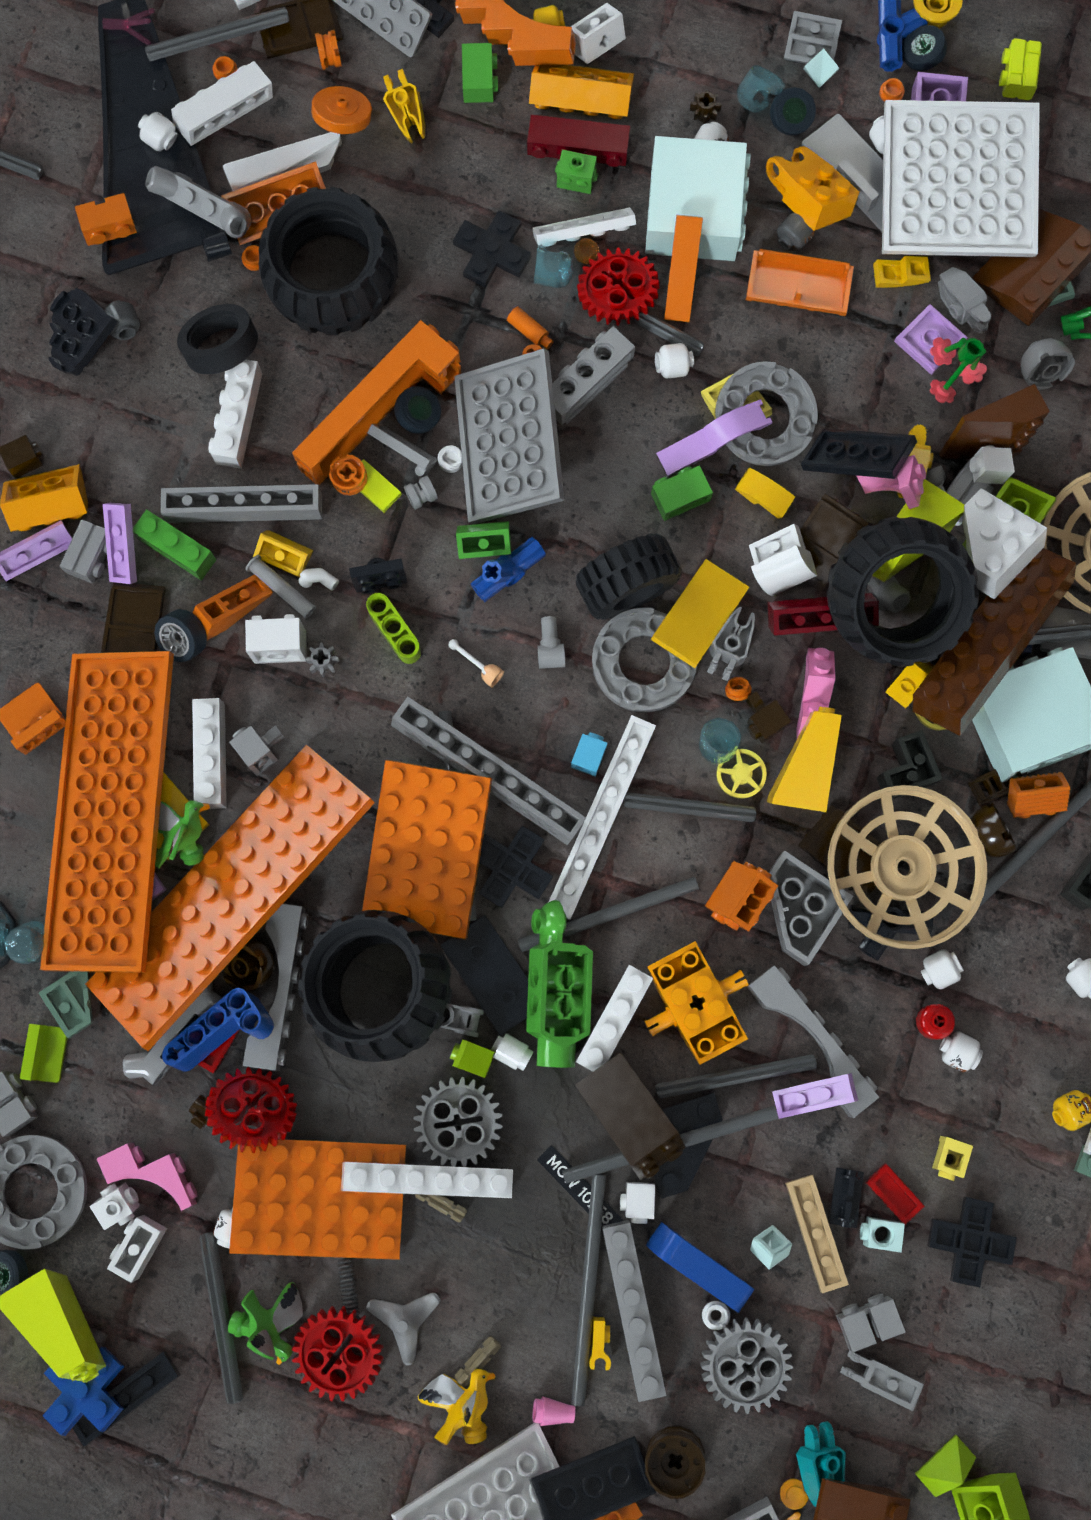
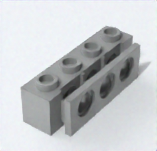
[552,326,635,425]

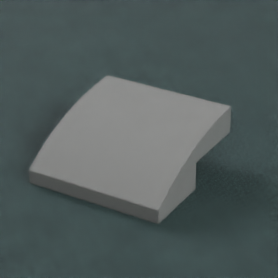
[784,11,842,64]

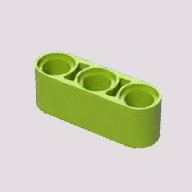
[366,593,421,664]

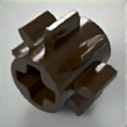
[690,89,722,124]
[189,1095,213,1129]

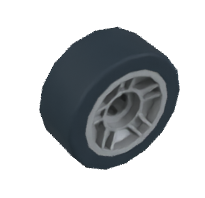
[154,609,207,663]

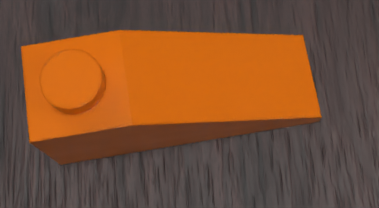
[193,575,273,640]

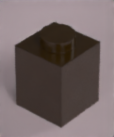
[0,435,44,479]

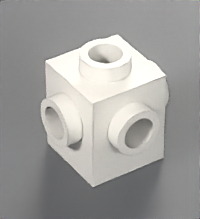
[90,1182,140,1230]

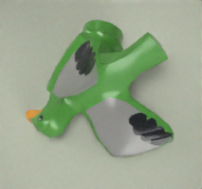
[155,801,210,869]
[228,1282,303,1365]

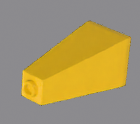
[767,707,842,812]

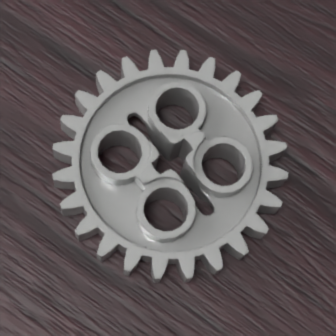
[413,1077,503,1167]
[700,1317,793,1414]

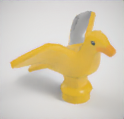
[418,1369,495,1445]

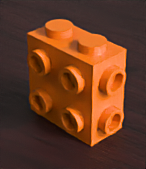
[705,861,779,932]

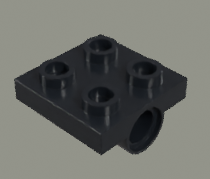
[349,558,407,594]

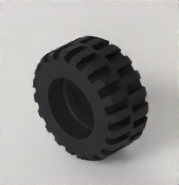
[576,533,682,620]

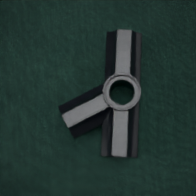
[848,905,933,961]

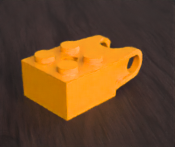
[766,146,860,231]

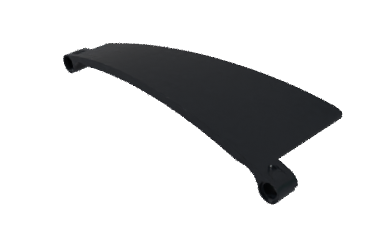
[98,0,232,275]

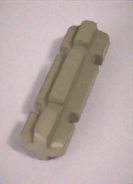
[415,1194,467,1223]
[454,1336,501,1387]

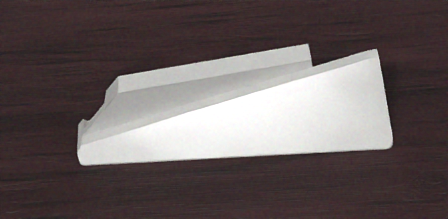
[223,132,342,191]

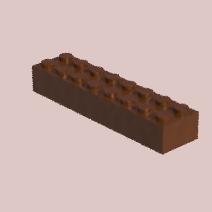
[913,548,1076,736]

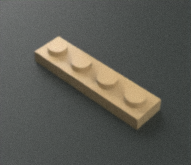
[785,1174,849,1293]

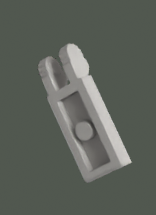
[840,1350,924,1411]

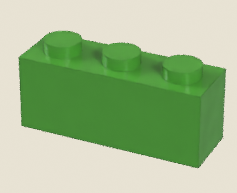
[133,509,216,581]

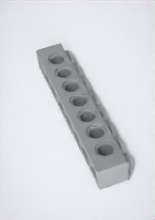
[391,697,586,845]

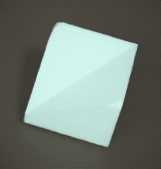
[803,48,839,88]
[750,1225,792,1269]

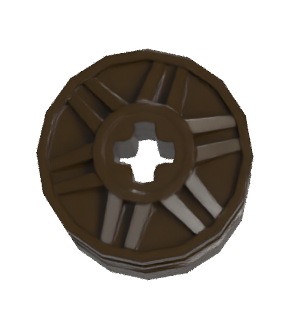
[645,1425,706,1499]

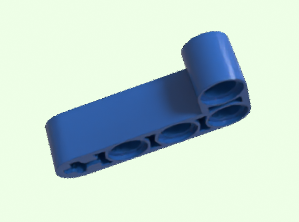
[162,988,274,1072]
[646,1222,755,1313]

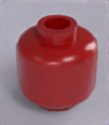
[916,1004,955,1040]

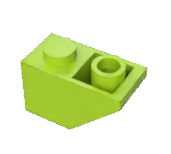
[450,1039,495,1078]

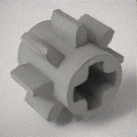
[305,643,339,677]

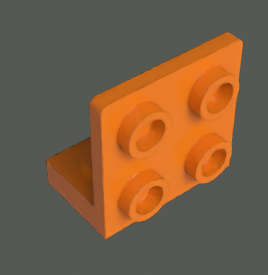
[0,683,66,755]

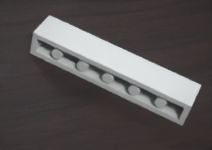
[341,1162,513,1198]

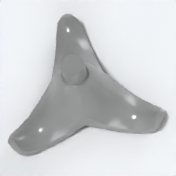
[366,1293,441,1365]

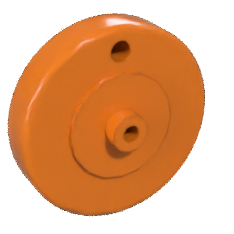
[311,86,372,134]

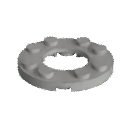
[715,361,818,466]
[592,608,697,712]
[0,1135,87,1249]

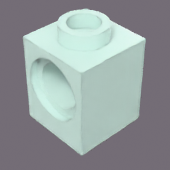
[860,1217,905,1253]

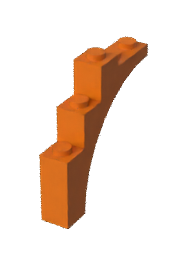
[455,0,576,66]

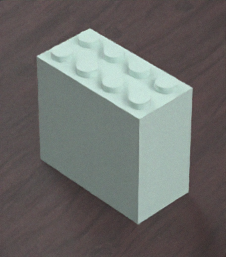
[645,136,751,261]
[972,647,1091,783]

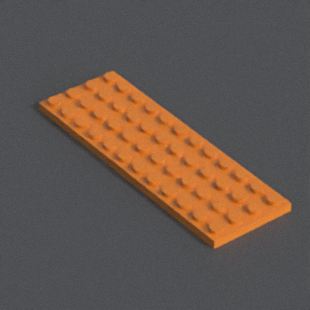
[40,651,174,973]
[85,745,375,1051]

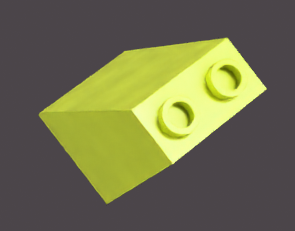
[872,479,965,582]
[0,1269,106,1383]

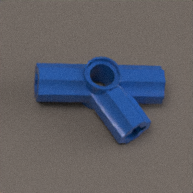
[876,0,928,72]
[471,537,546,603]

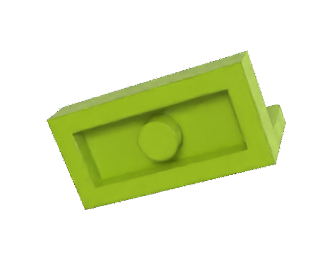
[20,1024,67,1083]

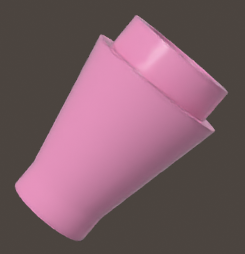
[532,1396,575,1426]

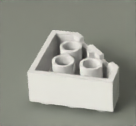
[963,488,1047,599]

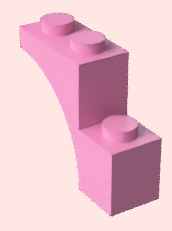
[856,455,926,509]
[796,648,835,738]
[97,1142,198,1211]

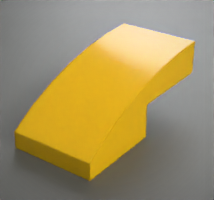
[873,256,931,288]
[735,468,795,519]

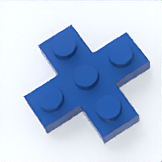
[43,1347,124,1436]

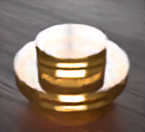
[574,238,599,264]

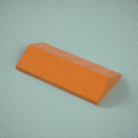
[221,161,326,245]

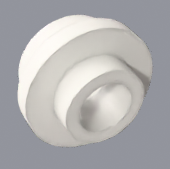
[702,1301,730,1330]

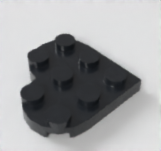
[48,288,118,376]

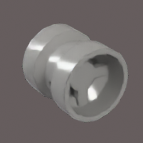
[403,475,438,510]

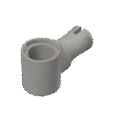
[537,616,565,669]

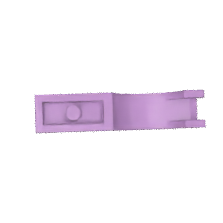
[656,399,772,478]

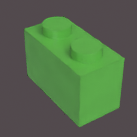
[462,43,498,103]
[651,465,713,521]
[456,521,512,559]

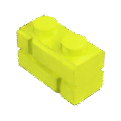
[999,38,1042,100]

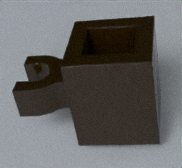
[746,691,791,743]

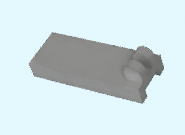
[367,423,438,476]

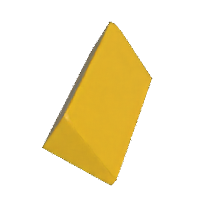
[253,530,313,578]

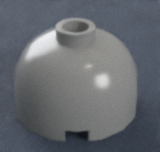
[1021,338,1075,390]

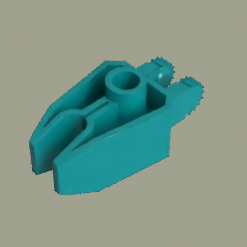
[796,1421,846,1507]

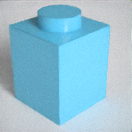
[571,733,607,777]

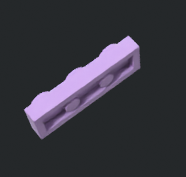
[103,502,137,584]
[0,520,72,581]
[772,1073,858,1119]

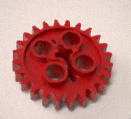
[577,247,660,326]
[205,1067,297,1153]
[292,1306,384,1402]

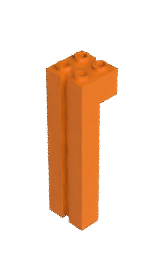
[292,320,461,485]

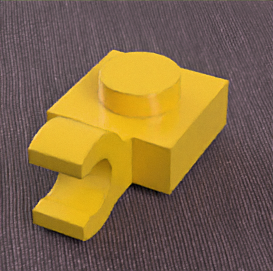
[589,1317,611,1370]

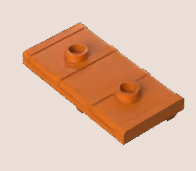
[746,249,854,316]

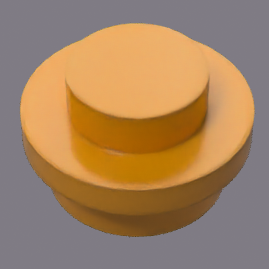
[780,1479,808,1510]

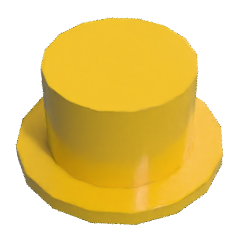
[913,0,963,29]

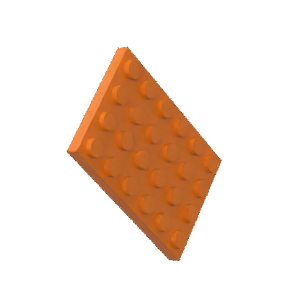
[362,760,493,939]
[229,1139,406,1260]

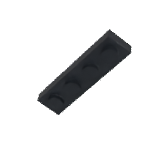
[73,1351,181,1447]

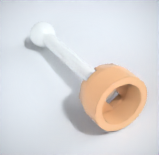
[448,639,504,688]

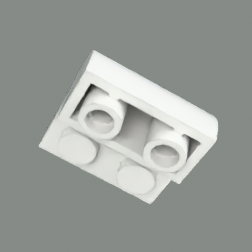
[749,524,817,596]

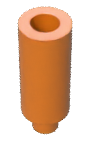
[507,306,554,349]

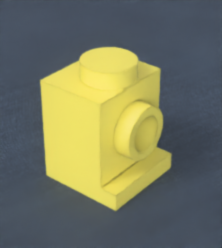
[932,1136,973,1181]

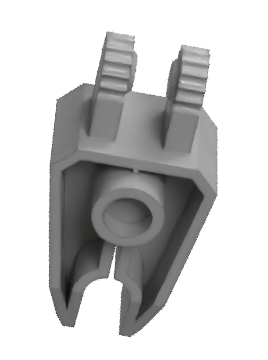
[938,267,991,333]
[707,607,755,681]

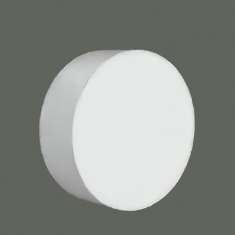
[438,445,463,473]

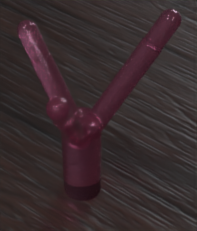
[102,8,155,45]

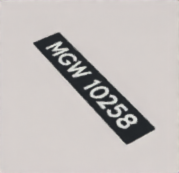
[537,1146,623,1227]

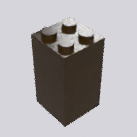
[575,1052,686,1180]

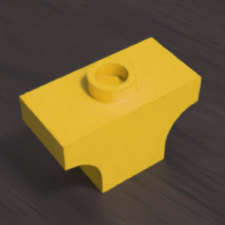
[885,661,934,709]

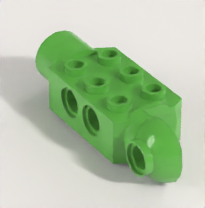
[526,900,593,1068]

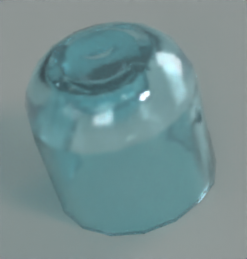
[736,65,785,113]
[534,245,574,288]
[699,718,741,764]
[5,920,45,964]

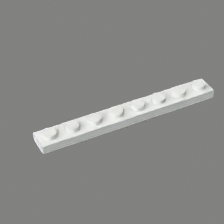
[549,715,656,920]

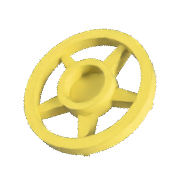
[716,749,767,799]

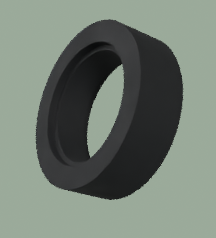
[177,304,258,374]

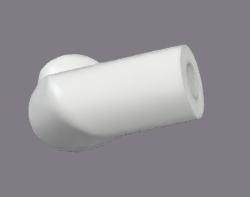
[298,568,339,591]

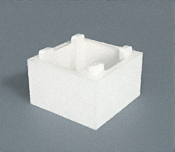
[245,614,307,664]

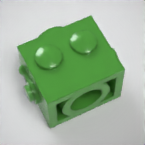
[555,150,598,194]

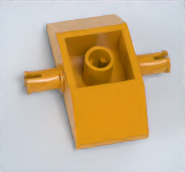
[644,941,749,1065]

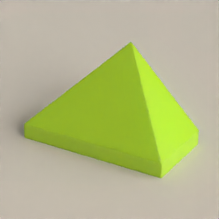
[915,1434,976,1497]

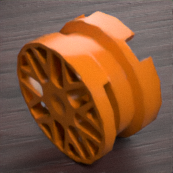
[315,30,342,70]
[329,454,368,496]

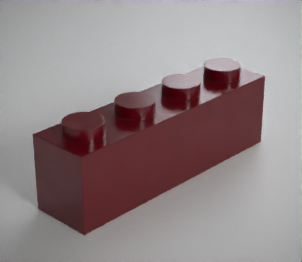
[527,115,630,167]
[768,593,879,636]

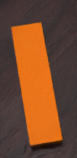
[664,214,703,322]

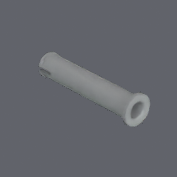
[245,555,316,619]

